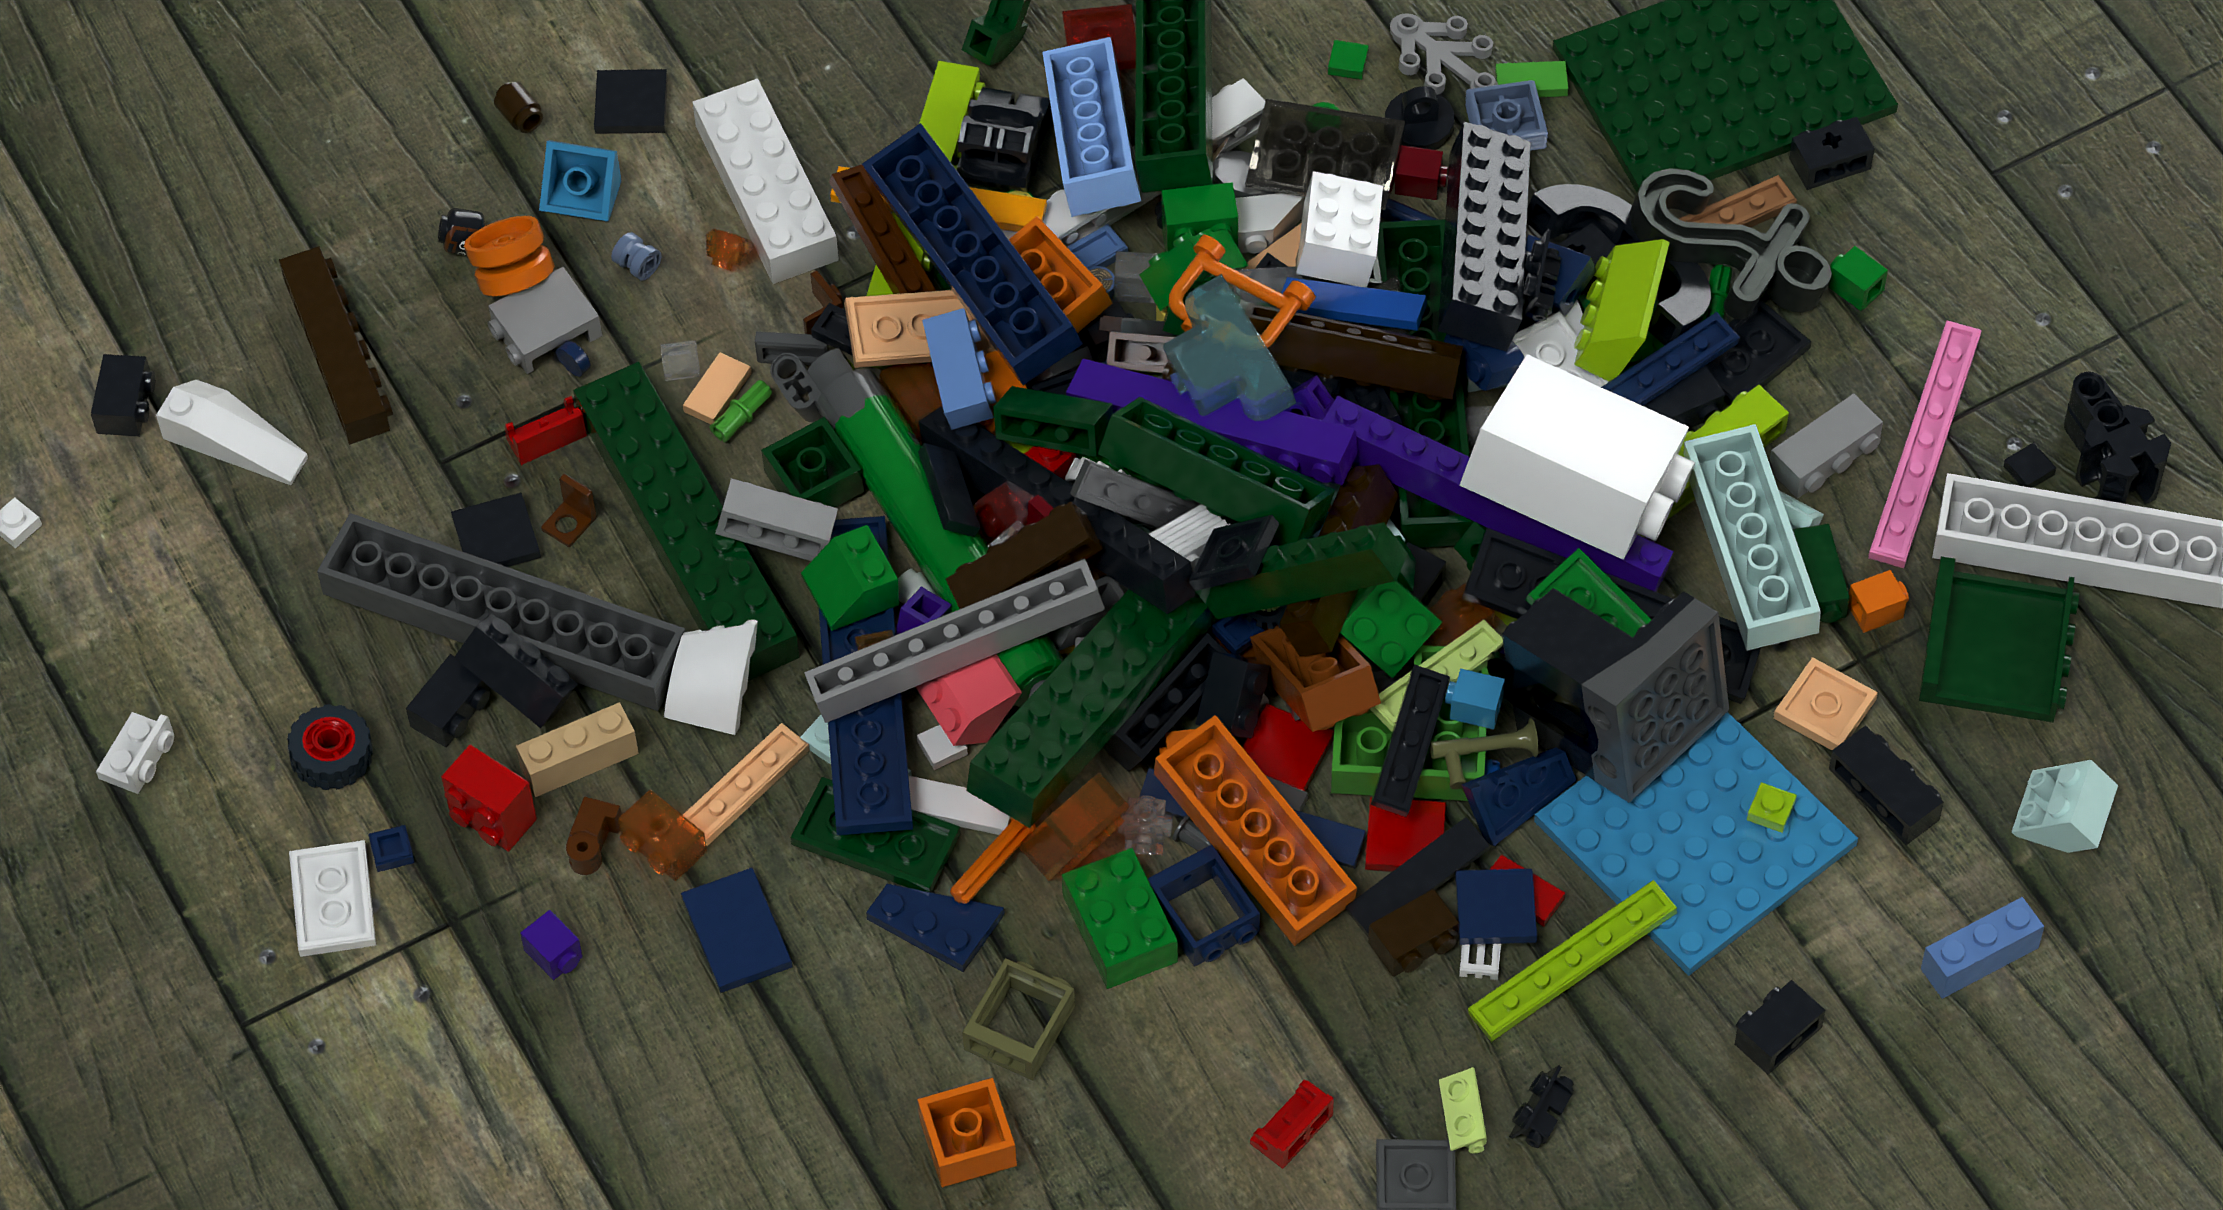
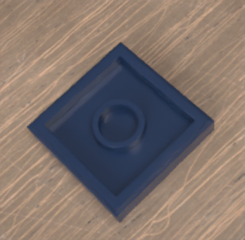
[1455,869,1537,945]

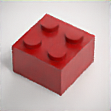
[441,744,537,852]

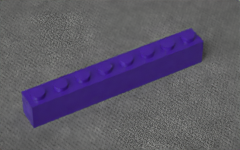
[1066,359,1359,485]

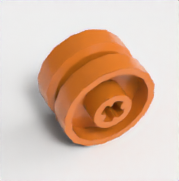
[464,216,555,296]

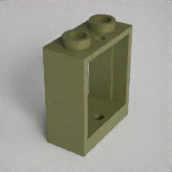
[962,958,1075,1081]

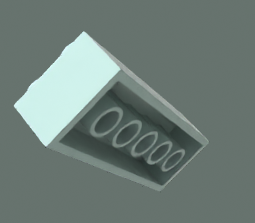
[1684,424,1821,651]

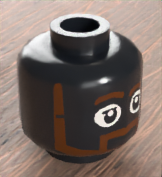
[438,208,487,256]

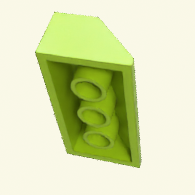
[1574,239,1670,382]

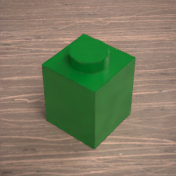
[1828,246,1888,311]

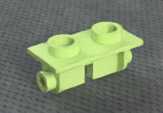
[1439,1067,1487,1153]

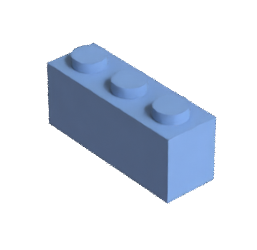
[922,308,997,430]
[1921,897,2044,999]

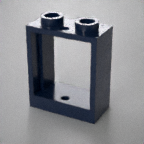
[1148,845,1260,967]

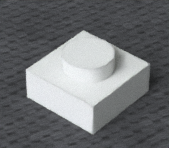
[0,497,42,548]

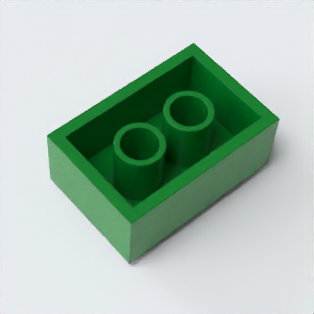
[1062,848,1178,989]

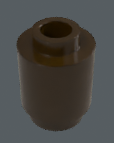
[494,82,543,133]

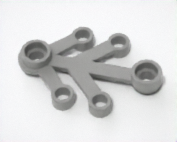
[1390,14,1498,95]

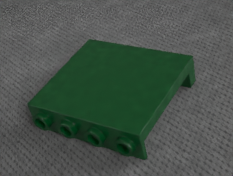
[1919,556,2080,723]

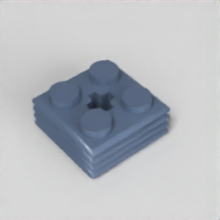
[1465,80,1548,151]

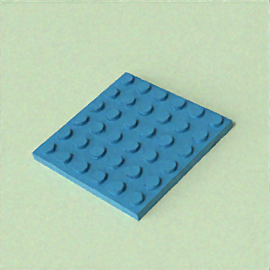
[1534,712,1858,976]

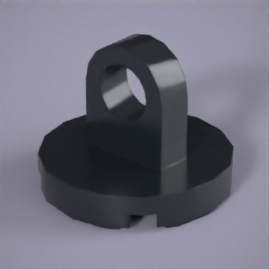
[1385,86,1454,150]

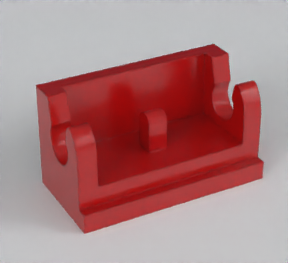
[504,396,587,465]
[1250,1079,1334,1169]

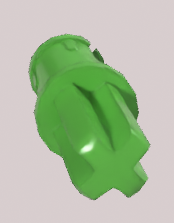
[709,380,772,443]

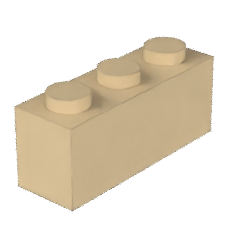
[516,702,639,797]

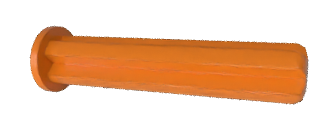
[950,817,1037,904]

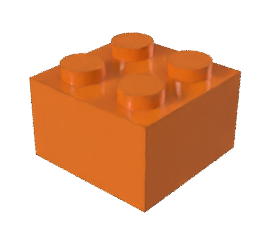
[917,1078,1017,1187]

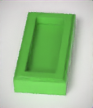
[1495,61,1568,97]

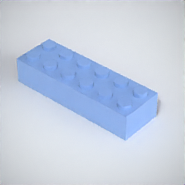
[1042,37,1141,217]

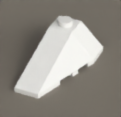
[156,380,308,485]

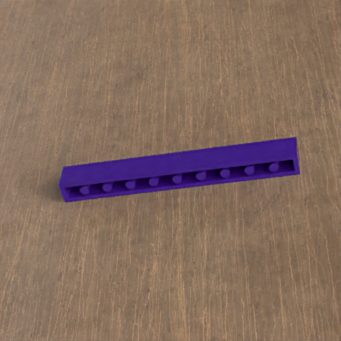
[1323,396,1674,592]

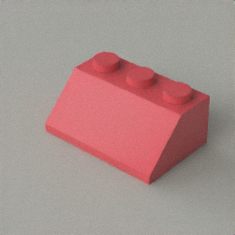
[916,654,1022,746]

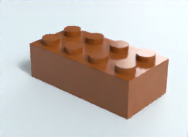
[1250,626,1381,732]

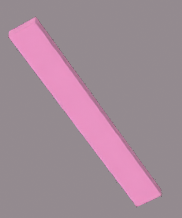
[1868,321,1982,568]

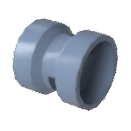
[611,232,662,281]

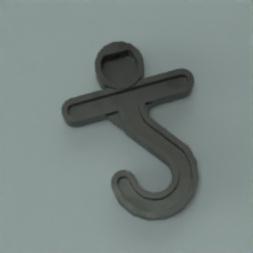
[1629,168,1832,320]

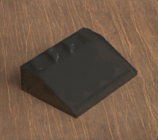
[1245,99,1405,210]

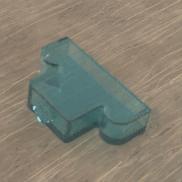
[1163,274,1296,421]

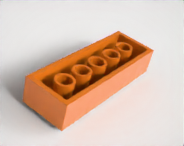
[1154,715,1357,946]

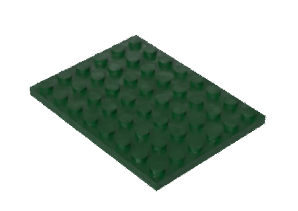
[1553,0,1898,192]

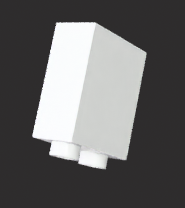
[1459,354,1695,560]

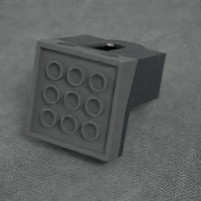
[1487,588,1729,803]

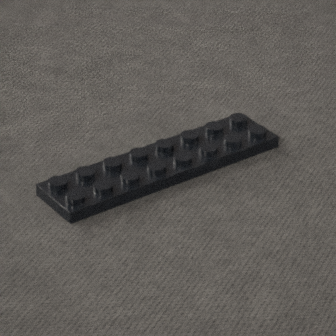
[1462,528,1761,704]

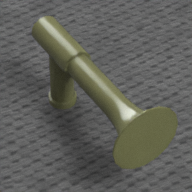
[1430,718,1538,789]

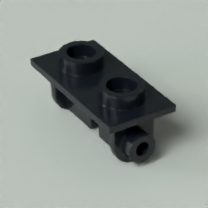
[1509,1065,1574,1148]

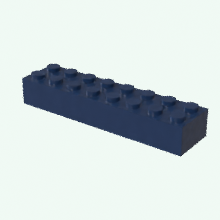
[862,123,1082,385]

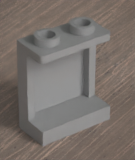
[488,267,602,374]

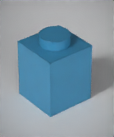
[1445,668,1505,729]

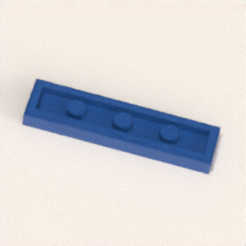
[1278,277,1427,331]

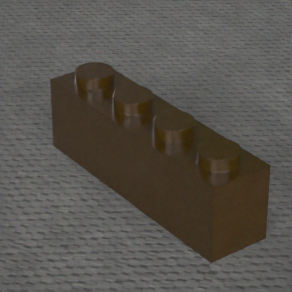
[946,502,1103,609]

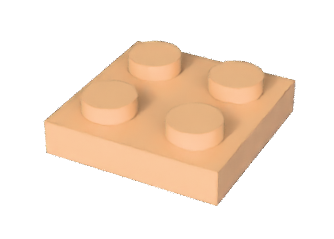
[1773,657,1878,750]

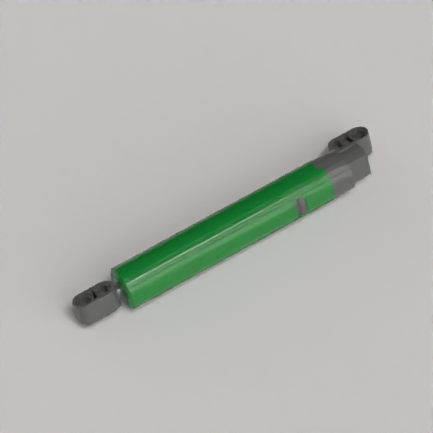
[770,348,1064,707]

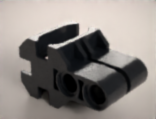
[957,87,1052,192]
[2064,372,2171,504]

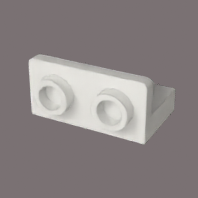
[96,712,174,794]

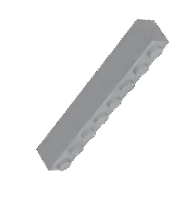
[804,559,1105,723]

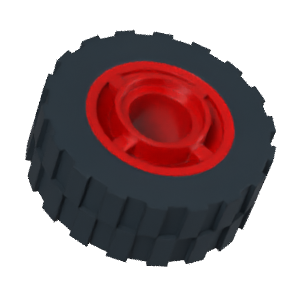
[287,704,373,790]

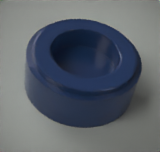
[556,341,591,377]

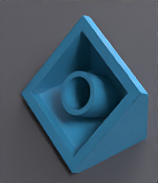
[539,140,622,221]

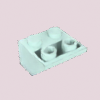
[2012,760,2118,853]

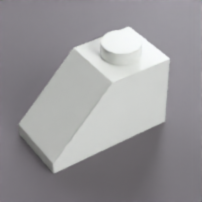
[1235,191,1304,253]

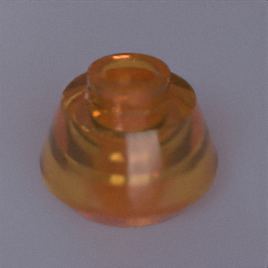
[706,228,753,271]

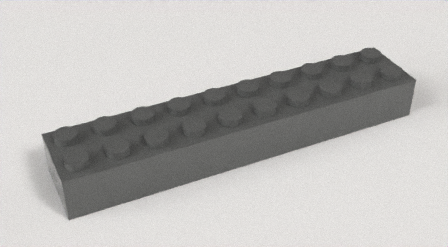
[317,513,686,711]

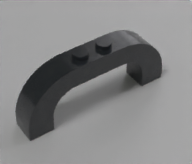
[1527,184,1711,346]

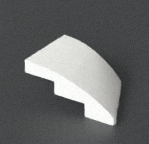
[664,620,758,735]

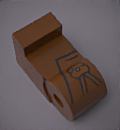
[566,797,623,875]

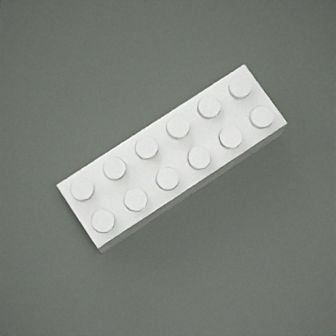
[693,79,839,284]

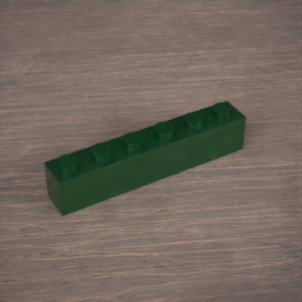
[1195,522,1408,619]

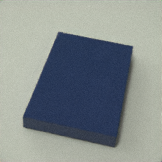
[681,868,792,993]

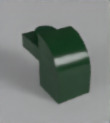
[961,0,1031,66]

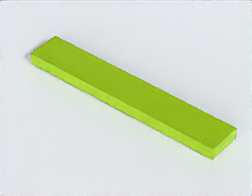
[1468,880,1677,1042]

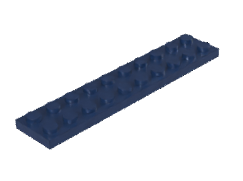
[818,516,913,835]

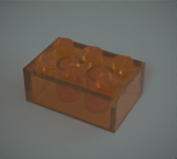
[1019,772,1130,881]

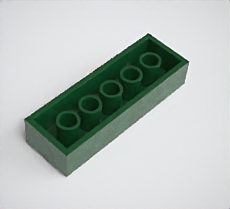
[1098,397,1335,546]

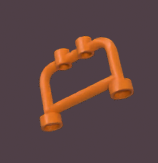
[1169,235,1316,354]

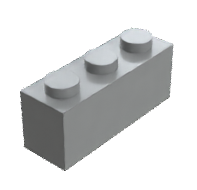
[1769,394,1883,499]
[715,478,838,561]

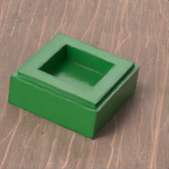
[1328,40,1369,80]

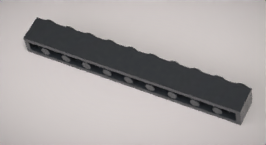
[918,406,1195,614]

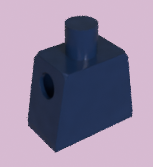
[1522,235,1596,325]

